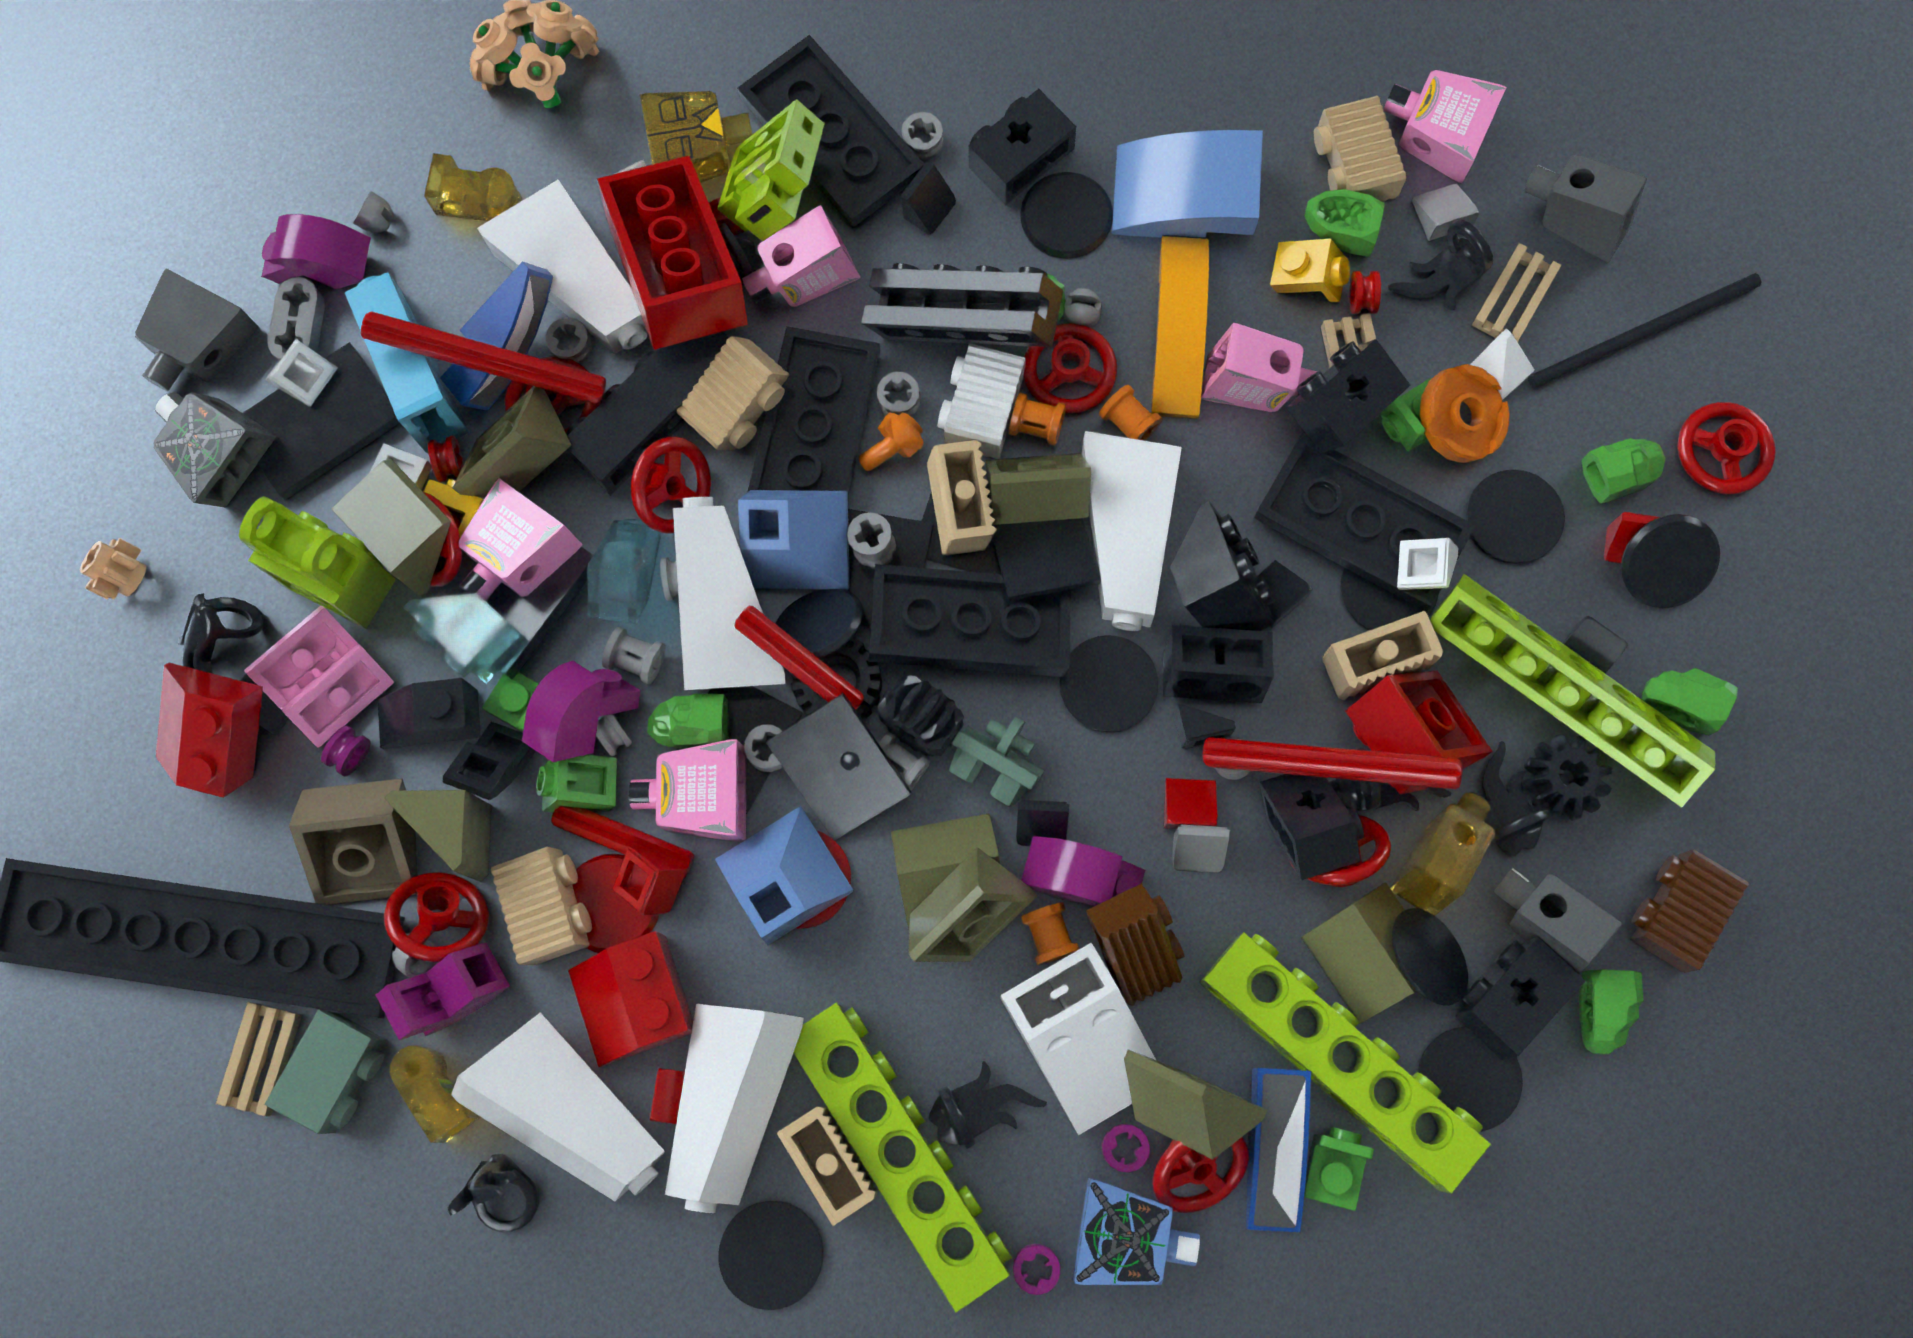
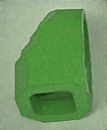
[1304,189,1384,257]
[1581,438,1666,504]
[1642,668,1738,736]
[647,694,729,750]
[1579,969,1644,1055]

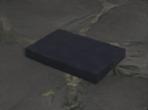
[243,342,400,500]
[436,547,601,680]

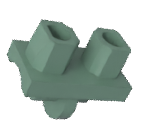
[949,717,1045,807]

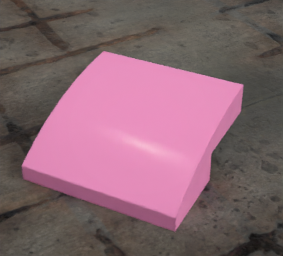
[244,605,394,748]

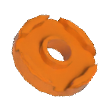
[1419,364,1510,463]

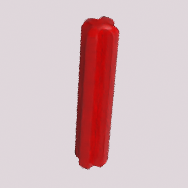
[734,605,864,710]
[551,806,694,877]

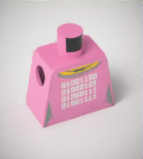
[1383,70,1506,184]
[742,205,861,307]
[1201,323,1318,412]
[459,478,583,604]
[629,739,747,842]

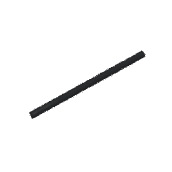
[1528,273,1762,389]

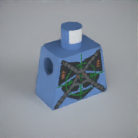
[1073,1177,1200,1285]

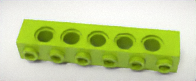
[1430,574,1715,808]
[1199,932,1491,1194]
[793,1002,1012,1312]

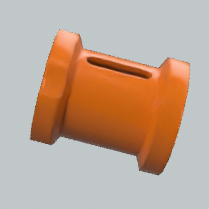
[1099,384,1163,441]
[1009,393,1066,446]
[1021,902,1079,966]

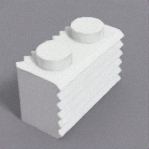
[937,344,1026,459]

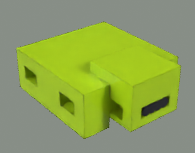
[717,99,825,241]

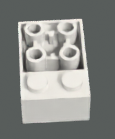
[1000,942,1156,1135]

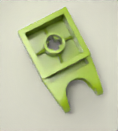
[239,496,396,629]

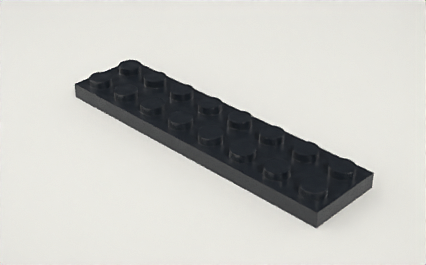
[0,858,405,1019]

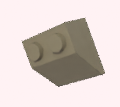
[289,779,417,905]

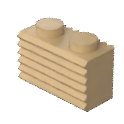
[1314,96,1407,202]
[677,336,789,451]
[927,440,997,555]
[1322,611,1443,701]
[491,847,592,966]
[777,1106,879,1226]

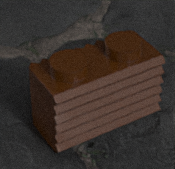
[1631,849,1749,973]
[1085,883,1185,1006]

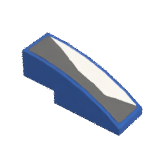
[440,261,553,411]
[1246,1068,1311,1232]

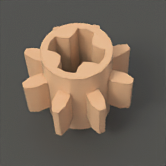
[80,538,146,599]

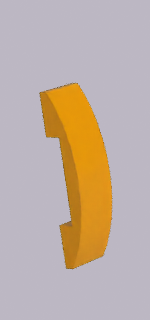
[1151,236,1209,419]

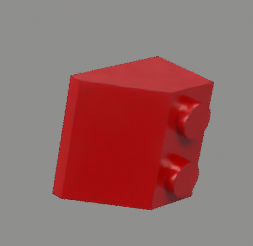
[156,662,263,798]
[1345,670,1493,794]
[568,931,693,1068]

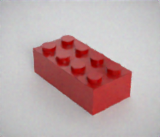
[597,155,748,350]

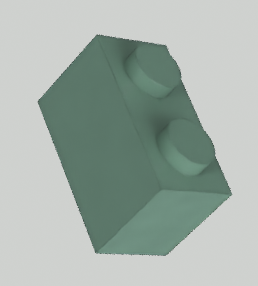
[264,1010,387,1134]

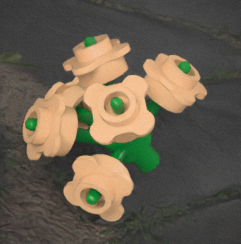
[470,0,599,108]

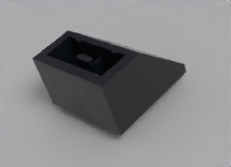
[1170,501,1275,631]

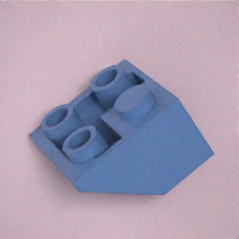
[738,490,850,590]
[715,806,854,945]

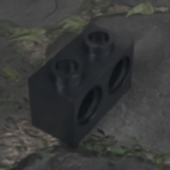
[1163,625,1274,703]

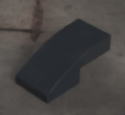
[443,721,536,800]

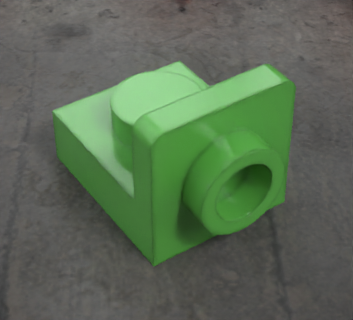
[1380,378,1431,452]
[482,672,538,733]
[536,754,617,812]
[1304,1127,1374,1211]

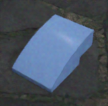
[1112,130,1263,239]

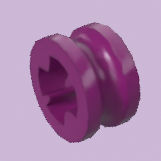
[321,726,371,777]
[1102,1124,1150,1173]
[1013,1243,1061,1295]

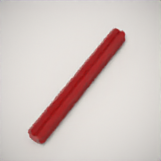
[361,312,606,403]
[1203,737,1463,789]

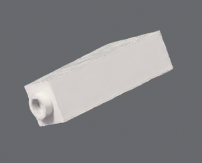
[477,180,648,354]
[1082,431,1182,631]
[673,497,786,690]
[665,1004,804,1213]
[451,1012,665,1201]

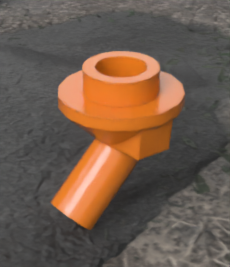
[858,412,924,471]

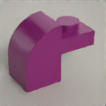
[261,214,371,289]
[522,661,641,763]
[1021,836,1145,907]
[376,942,510,1041]

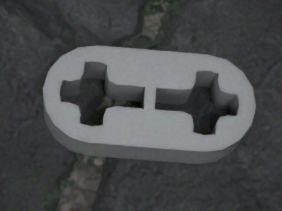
[268,277,325,361]

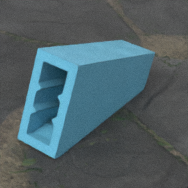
[345,272,470,453]

